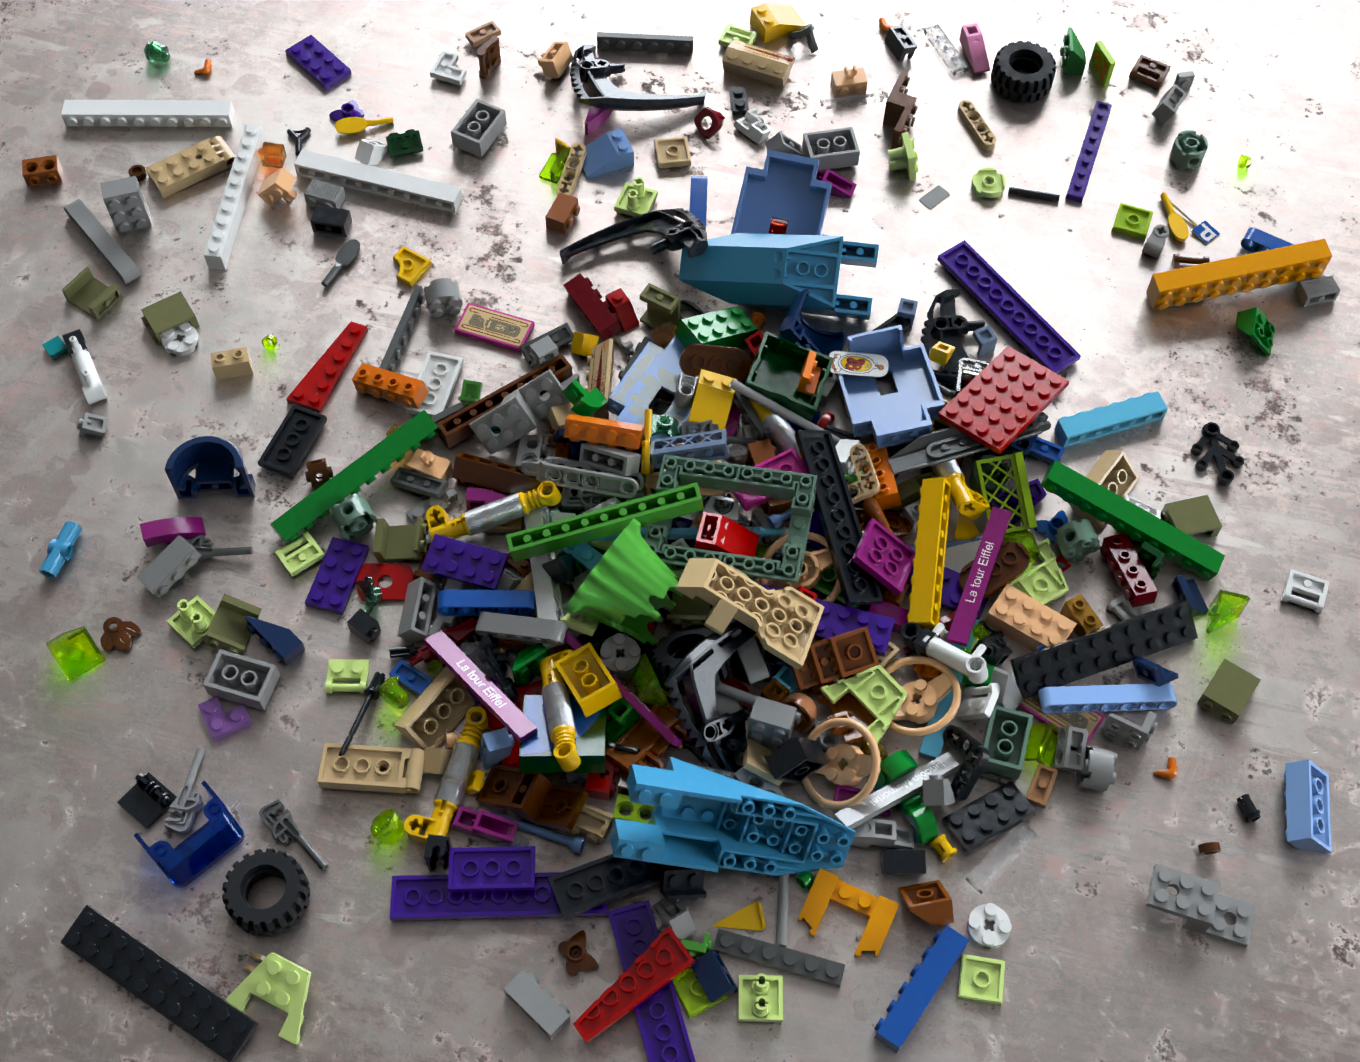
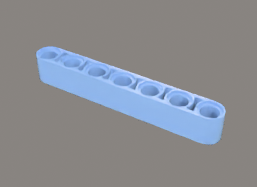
[1038,683,1177,714]

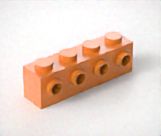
[351,363,429,409]
[564,414,644,451]
[862,442,902,510]

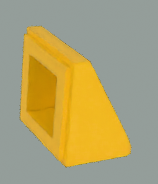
[555,137,571,158]
[929,341,955,365]

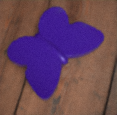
[329,99,365,122]

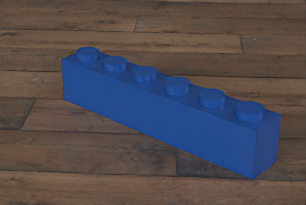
[874,925,969,1053]

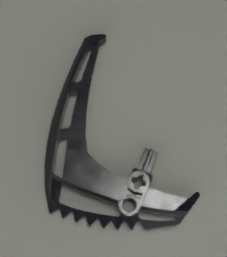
[570,45,706,111]
[559,208,708,264]
[920,289,1067,388]
[664,620,757,774]

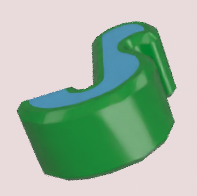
[898,794,939,846]

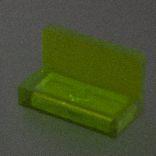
[539,147,570,184]
[1024,723,1058,767]

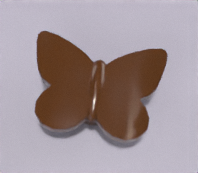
[558,930,599,976]

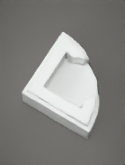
[727,444,747,458]

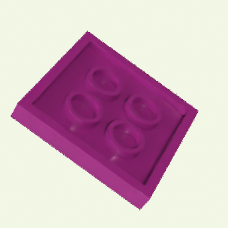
[852,518,915,596]

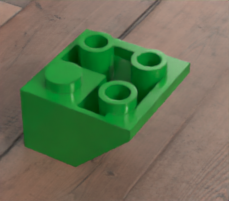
[1060,27,1086,76]
[1235,307,1275,356]
[512,643,549,688]

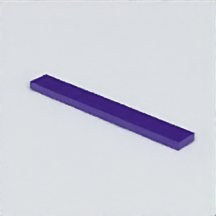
[1065,101,1112,203]

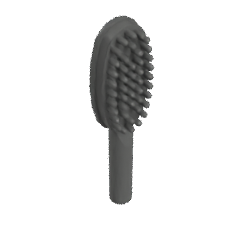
[321,239,360,287]

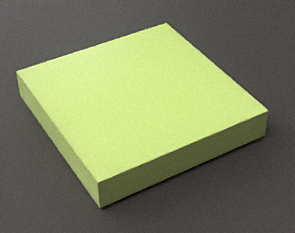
[957,954,1005,1006]

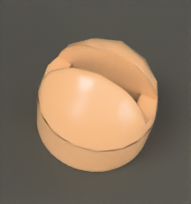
[445,733,460,749]

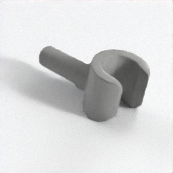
[612,336,634,354]

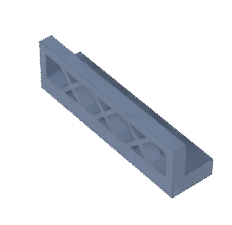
[650,429,729,469]

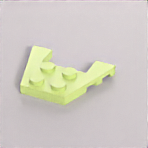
[1003,538,1069,606]
[821,665,907,745]
[225,952,311,1045]

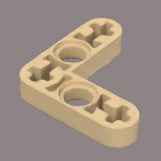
[847,444,880,504]

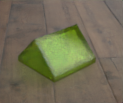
[1206,589,1250,634]
[631,653,669,707]

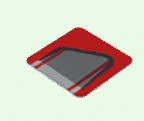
[1056,556,1071,573]

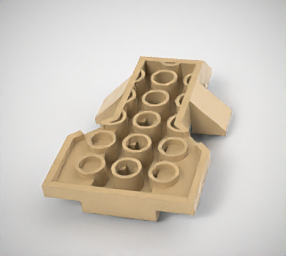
[675,558,825,670]

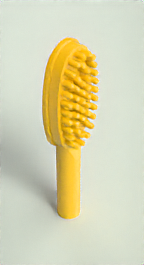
[335,117,394,134]
[1160,192,1189,242]
[641,409,652,476]

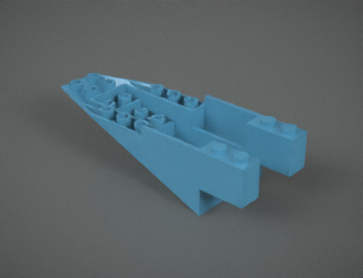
[678,233,879,320]
[609,757,856,876]

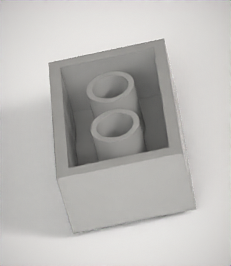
[451,99,507,157]
[802,127,860,170]
[100,176,152,233]
[203,649,280,711]
[747,696,797,750]

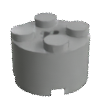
[424,278,463,318]
[600,633,641,680]
[1076,746,1117,792]

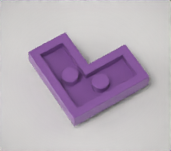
[198,696,252,741]

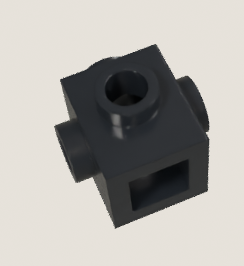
[979,635,1013,667]

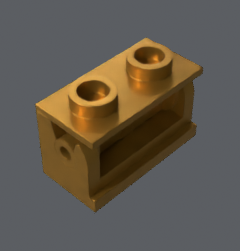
[1060,594,1104,637]

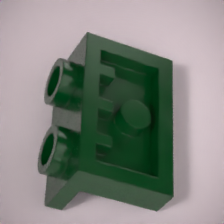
[386,129,423,158]
[1137,541,1165,581]

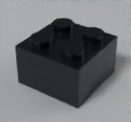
[765,736,829,784]

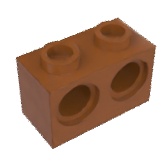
[22,155,62,187]

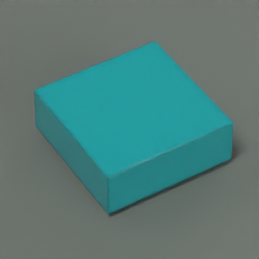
[42,336,68,359]

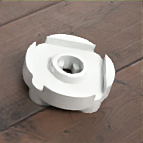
[161,322,200,356]
[967,903,1012,948]

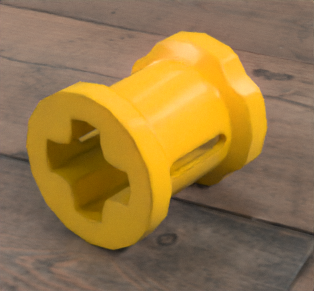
[930,834,958,862]

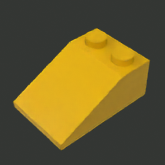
[750,3,806,43]
[688,369,737,430]
[554,642,622,718]

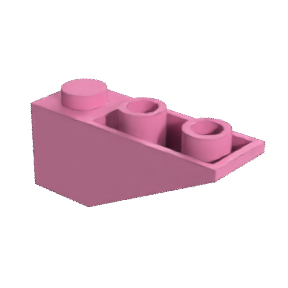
[959,23,990,74]

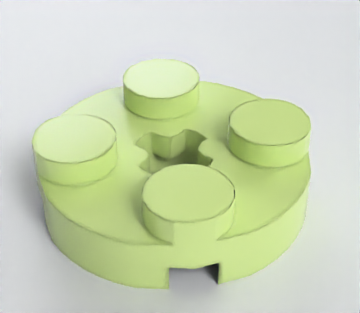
[971,167,1006,198]

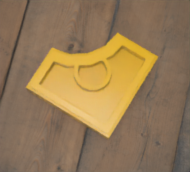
[393,246,432,287]

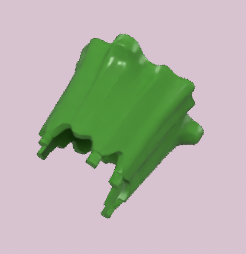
[564,518,683,645]

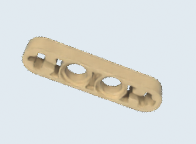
[957,99,997,150]
[556,143,587,196]

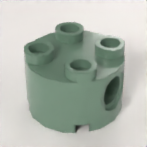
[1170,130,1209,170]
[969,455,1010,499]
[331,494,377,539]
[1054,519,1101,562]

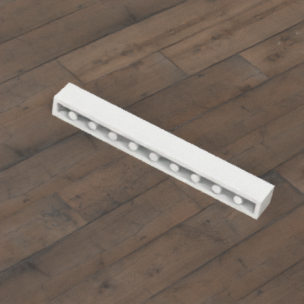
[61,100,235,127]
[204,124,266,270]
[294,149,463,214]

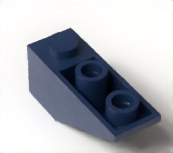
[245,616,305,665]

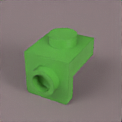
[458,379,483,406]
[681,931,713,959]

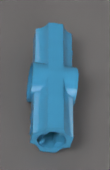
[39,521,82,579]

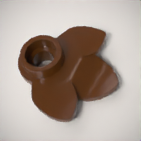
[100,617,141,652]

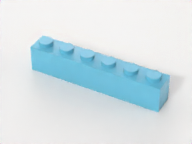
[1054,391,1168,447]

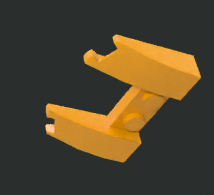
[798,868,899,957]

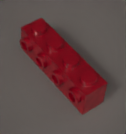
[563,273,622,341]
[1100,533,1158,608]

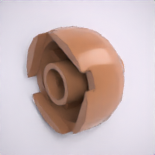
[780,692,817,734]

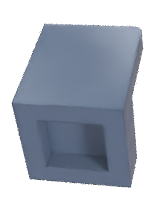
[896,298,918,327]
[972,325,998,357]

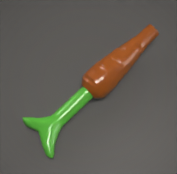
[844,470,894,534]

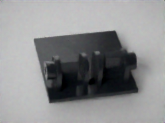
[117,772,177,828]

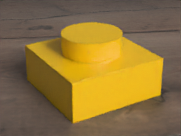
[465,769,485,795]

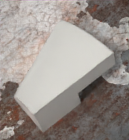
[733,107,772,145]

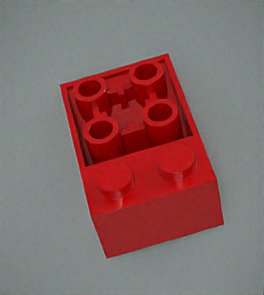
[695,511,759,557]

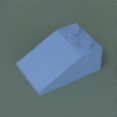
[576,128,634,179]

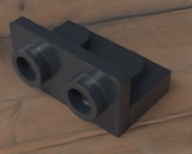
[660,866,707,902]

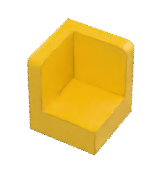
[571,331,599,356]

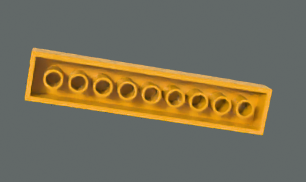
[1146,238,1332,310]

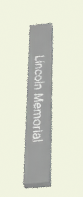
[834,742,980,829]

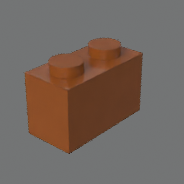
[545,192,580,234]

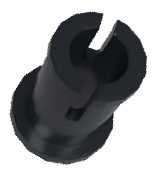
[1237,794,1261,822]

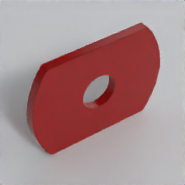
[356,563,415,601]

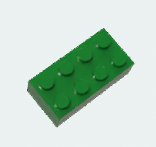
[675,306,758,348]

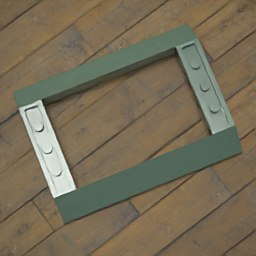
[644,455,817,583]

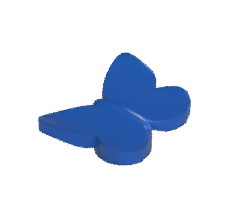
[1033,510,1068,543]

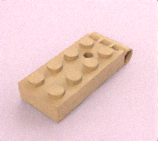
[145,136,235,199]
[317,743,424,794]

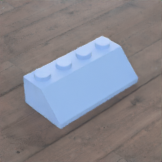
[1284,759,1332,853]

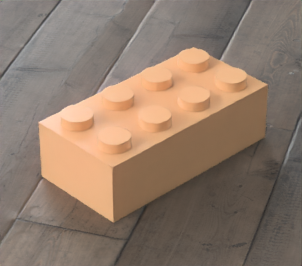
[985,584,1077,652]

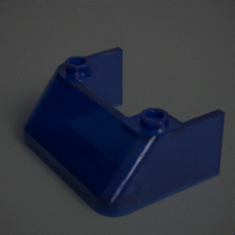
[134,780,245,888]

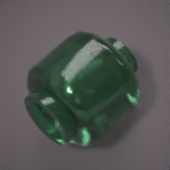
[144,41,170,65]

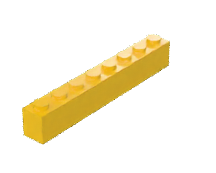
[907,477,951,630]

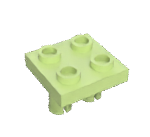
[887,132,919,181]
[614,177,658,217]
[167,595,216,648]
[738,973,783,1022]

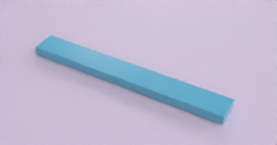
[918,619,979,760]

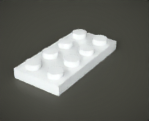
[406,351,464,417]

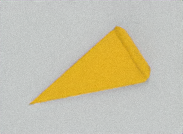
[954,512,980,541]
[711,901,766,931]

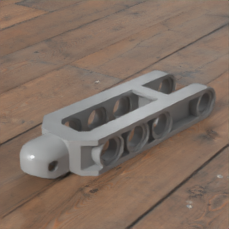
[521,456,646,498]

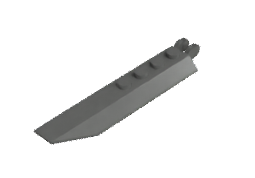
[888,412,1051,475]

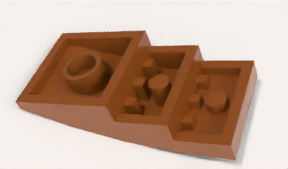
[790,626,879,690]

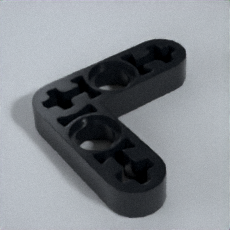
[943,725,990,801]

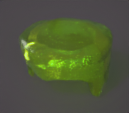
[378,676,410,709]
[371,809,405,845]

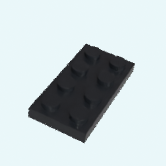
[258,404,327,478]
[942,781,1036,854]

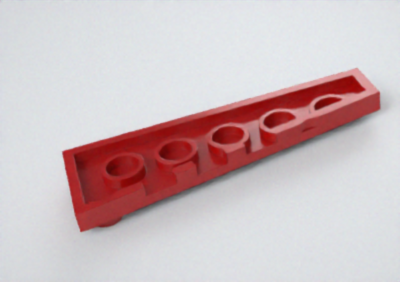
[286,321,368,413]
[573,926,695,1044]

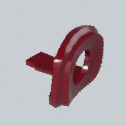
[694,107,725,139]

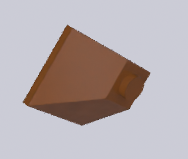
[898,880,954,927]

